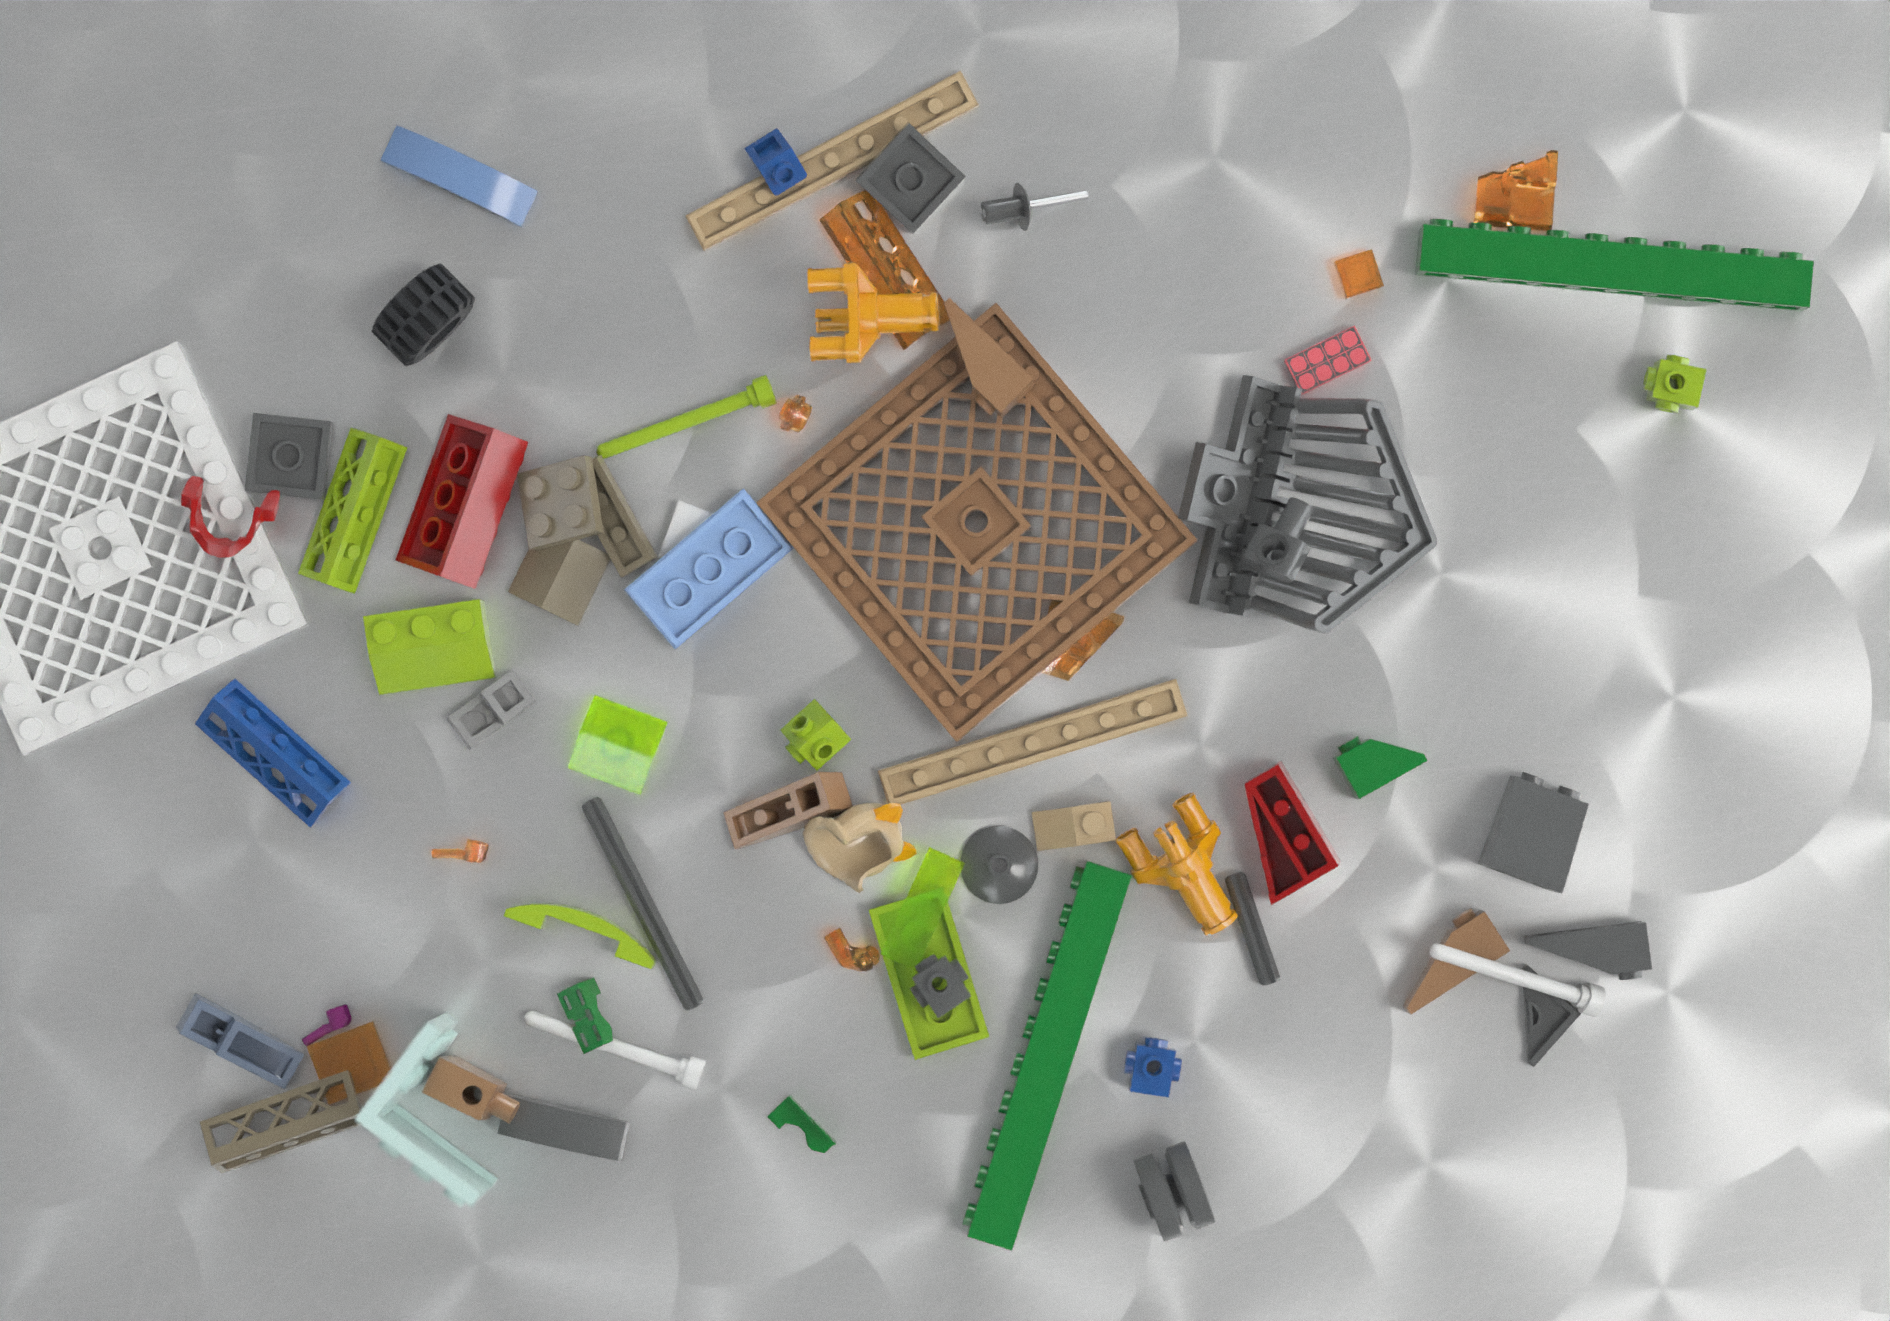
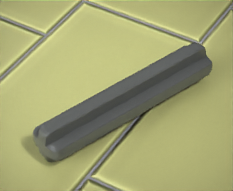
[1225,872,1280,986]

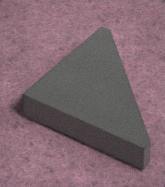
[1522,964,1581,1067]

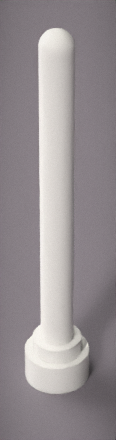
[1430,944,1606,1017]
[524,1011,707,1091]

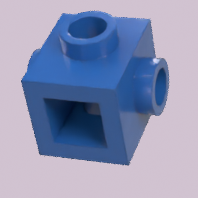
[1124,1037,1182,1098]

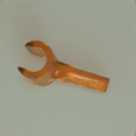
[432,839,489,863]

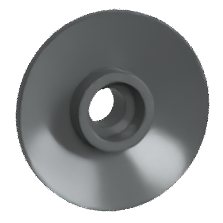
[960,826,1038,904]

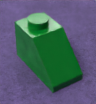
[1333,736,1428,799]

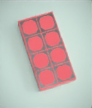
[1284,326,1372,395]

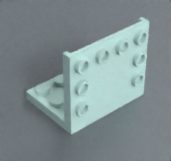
[355,1012,498,1207]

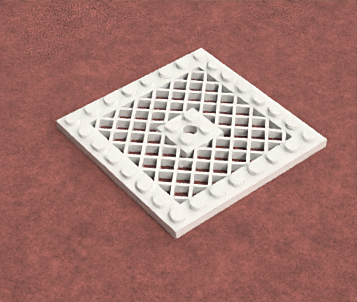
[0,341,309,755]

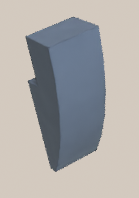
[176,993,304,1089]

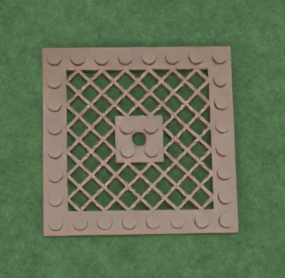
[756,303,1198,742]

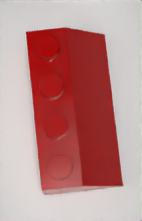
[395,414,529,589]

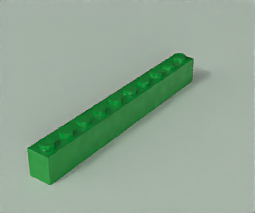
[1415,219,1814,312]
[962,860,1132,1251]

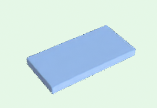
[624,488,794,649]

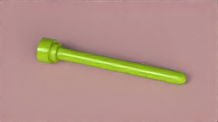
[596,375,777,459]

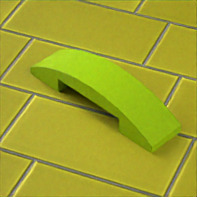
[504,903,657,969]

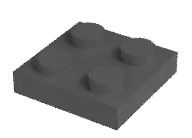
[855,122,966,234]
[245,413,333,500]

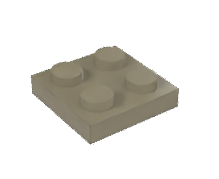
[517,455,604,551]

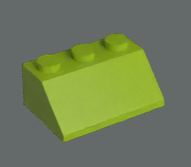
[363,599,496,695]

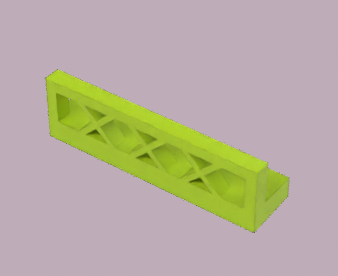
[298,427,408,594]

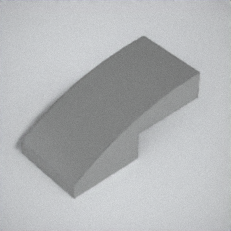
[447,670,535,750]

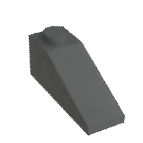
[1524,921,1652,980]

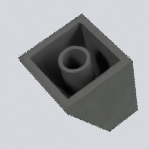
[1478,772,1589,893]

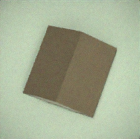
[508,540,611,626]

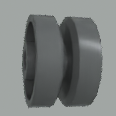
[1133,1141,1216,1242]

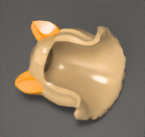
[803,803,917,893]

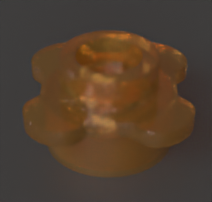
[778,394,812,433]

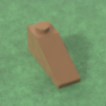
[944,298,1035,418]
[723,772,853,849]
[1403,908,1510,1014]

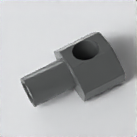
[1240,497,1314,583]

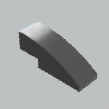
[497,1095,630,1161]

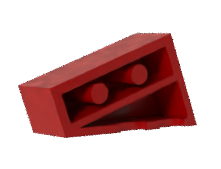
[1244,761,1341,905]

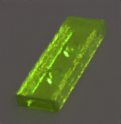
[881,847,965,970]

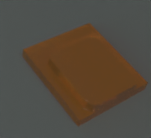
[307,1021,392,1105]

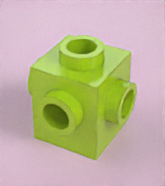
[1642,355,1707,413]
[780,699,852,771]

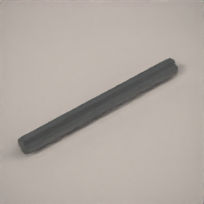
[582,797,704,1011]

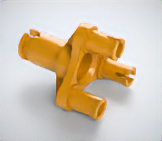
[807,263,939,363]
[1115,792,1238,936]

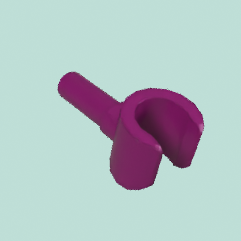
[302,1004,352,1047]

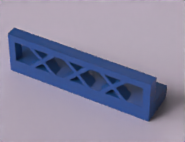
[195,679,351,828]

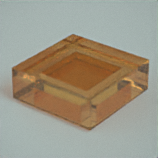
[1334,249,1384,299]

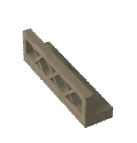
[200,1070,364,1174]

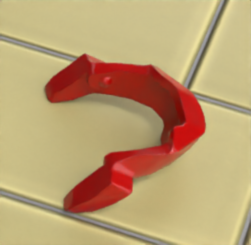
[181,476,280,558]

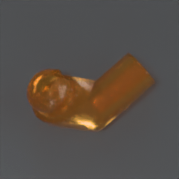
[824,928,880,972]

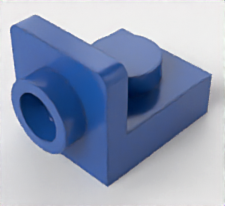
[744,128,807,196]

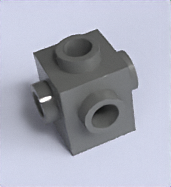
[910,954,971,1018]

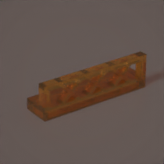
[819,190,950,350]

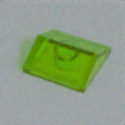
[568,695,668,795]

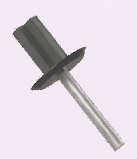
[981,183,1088,231]

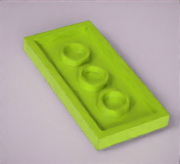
[869,887,990,1060]

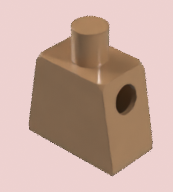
[422,1055,520,1123]

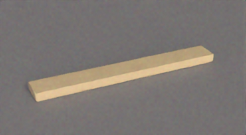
[685,71,979,251]
[878,679,1187,805]

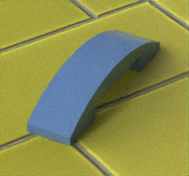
[380,125,538,227]

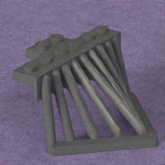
[1178,375,1437,634]

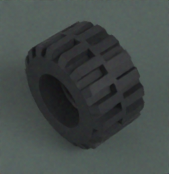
[371,263,475,366]

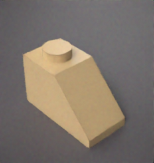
[1031,801,1116,851]

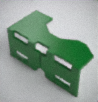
[557,978,613,1054]
[767,1094,837,1153]

